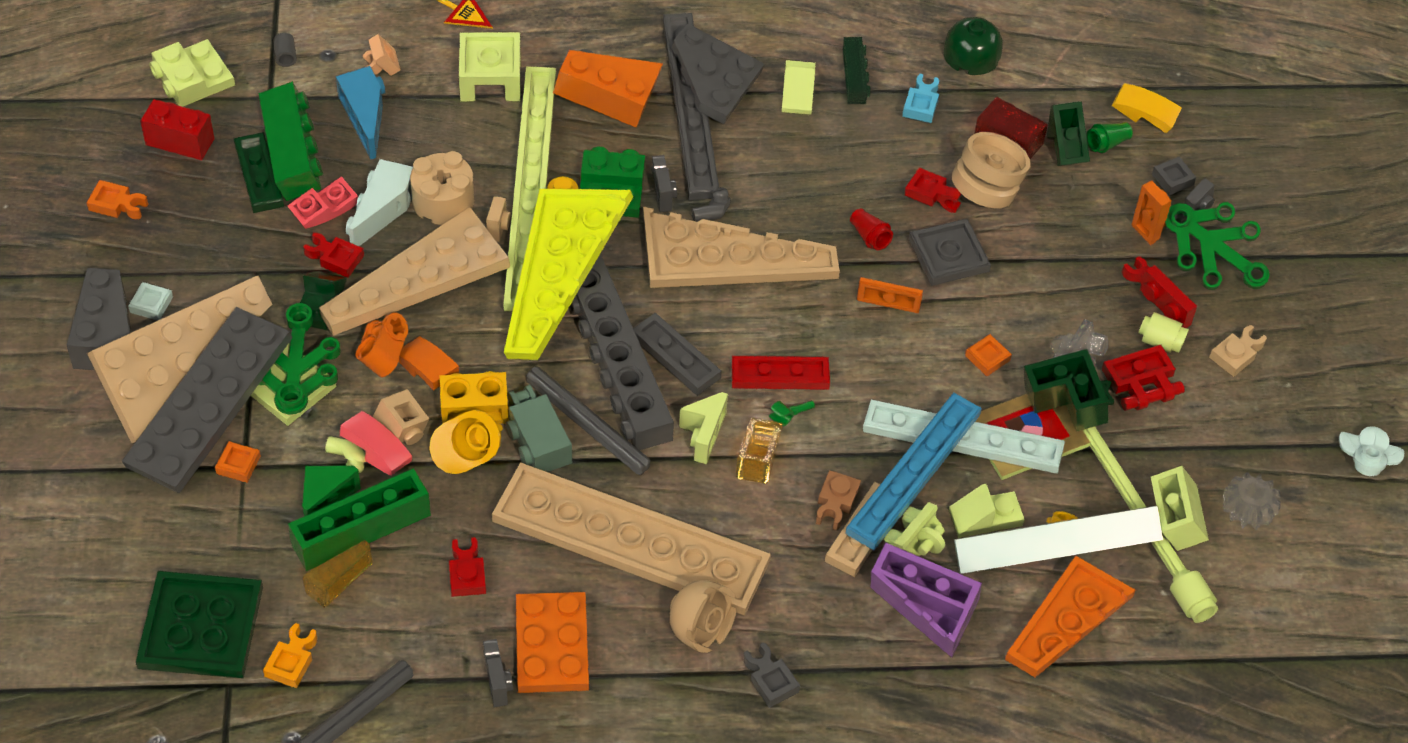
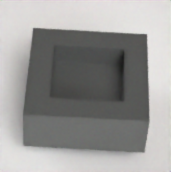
[1152,157,1196,195]

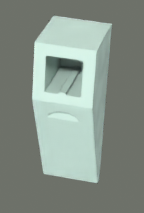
[346,159,413,246]

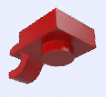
[905,167,962,213]

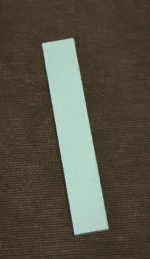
[863,400,1065,474]
[954,506,1163,574]

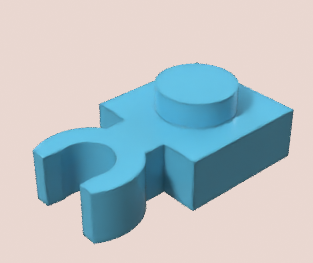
[902,74,939,123]

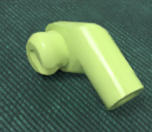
[325,436,366,473]

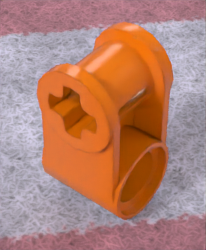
[355,312,408,378]

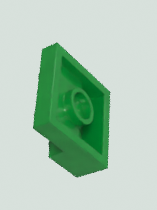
[580,146,645,218]

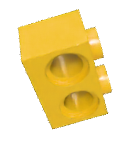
[440,371,509,424]

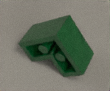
[1024,349,1108,432]

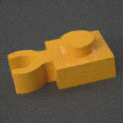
[263,623,317,688]

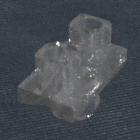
[1050,319,1109,367]

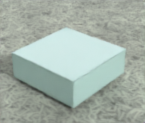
[128,282,173,321]

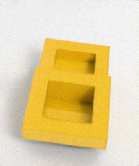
[1112,83,1182,133]

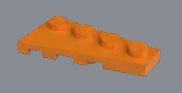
[1005,556,1136,677]

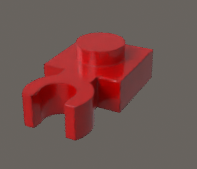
[303,233,364,278]
[449,537,486,597]

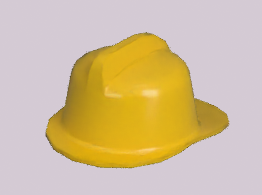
[429,410,503,474]

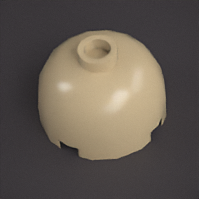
[670,580,736,653]

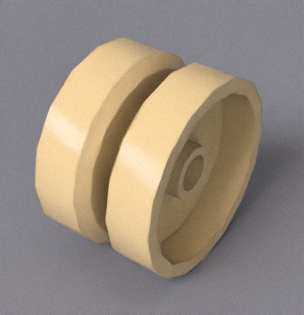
[952,132,1030,209]

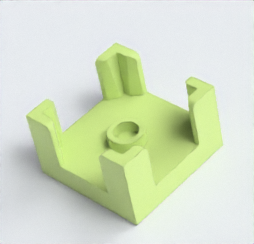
[459,32,521,101]

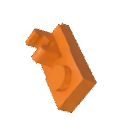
[1131,180,1172,245]

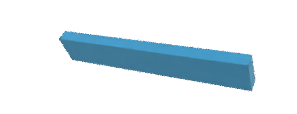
[845,392,982,550]

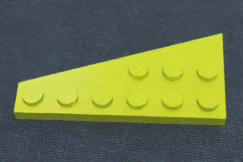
[504,189,633,360]

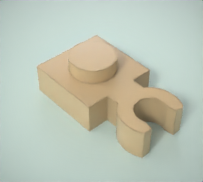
[1209,325,1267,377]

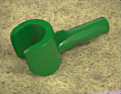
[769,400,815,427]

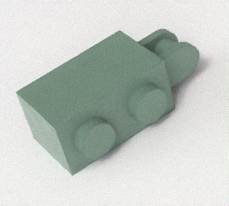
[506,385,572,472]

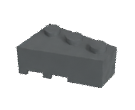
[67,268,131,370]

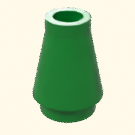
[1086,122,1133,153]

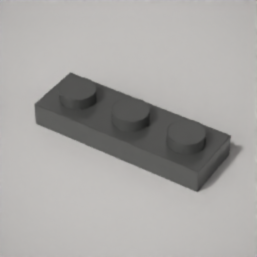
[633,313,722,396]

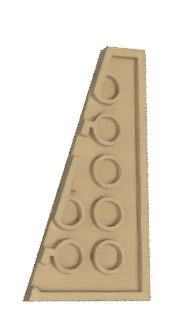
[319,207,510,336]
[643,207,840,288]
[87,275,272,443]

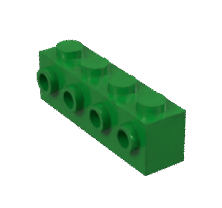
[258,81,323,201]
[288,468,431,571]

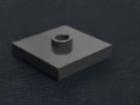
[909,218,991,286]

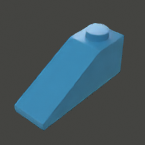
[336,66,385,160]

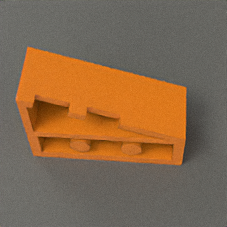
[553,50,663,128]

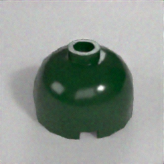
[943,17,1003,75]

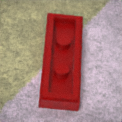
[731,356,830,390]

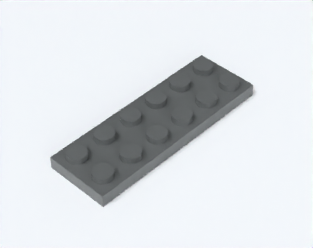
[122,307,292,493]

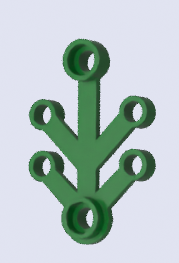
[1165,202,1270,290]
[259,303,341,415]

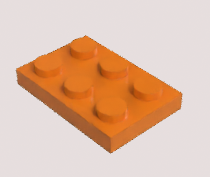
[516,592,589,693]

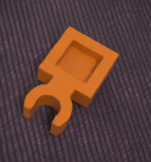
[87,180,148,219]

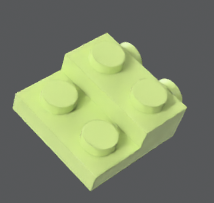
[149,39,235,107]

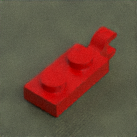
[1122,256,1197,328]

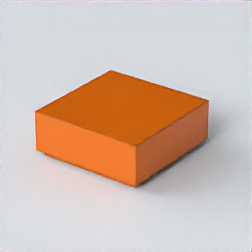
[965,334,1012,376]
[215,441,261,483]

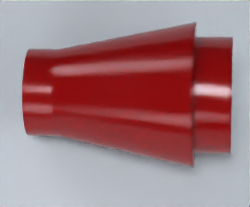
[850,208,893,250]

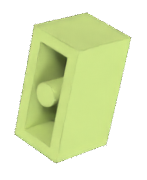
[1151,466,1209,551]

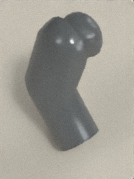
[691,187,731,222]

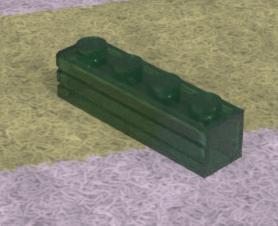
[842,37,870,104]

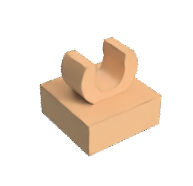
[363,34,401,76]

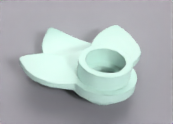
[1339,426,1404,476]

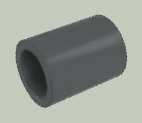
[273,33,297,67]

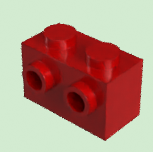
[140,99,215,161]

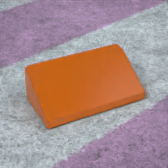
[857,277,923,313]

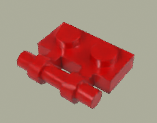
[1101,345,1185,411]

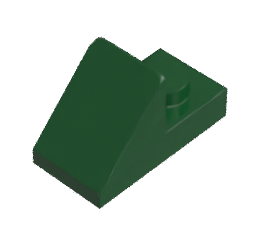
[1047,101,1090,166]
[298,271,347,330]

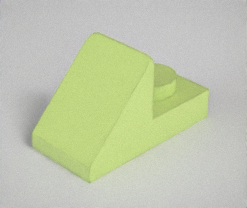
[782,60,815,115]
[679,392,728,464]
[949,484,1024,538]

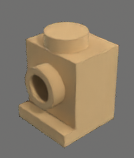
[373,389,429,445]

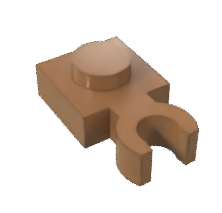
[816,470,861,531]

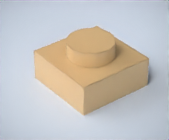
[486,196,511,242]

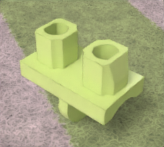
[884,502,945,556]

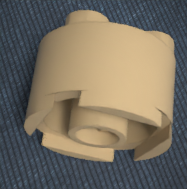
[410,151,474,225]

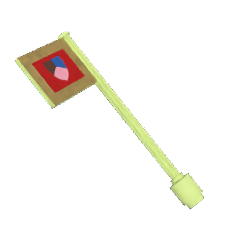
[975,394,1218,623]

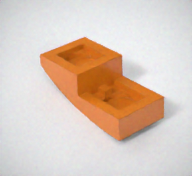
[399,336,459,391]

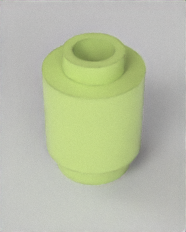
[1138,312,1189,353]

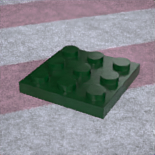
[136,571,263,679]

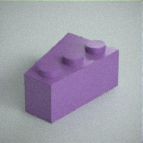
[871,543,982,658]

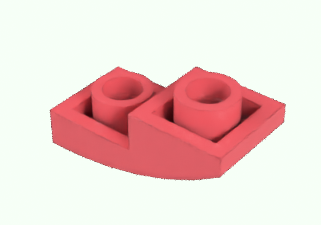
[287,176,358,229]
[340,411,412,476]

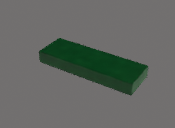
[234,132,284,213]

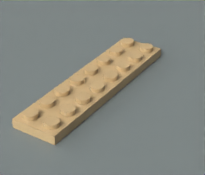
[492,462,771,615]

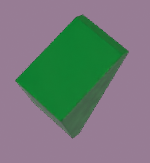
[302,466,361,516]

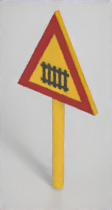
[437,0,493,29]

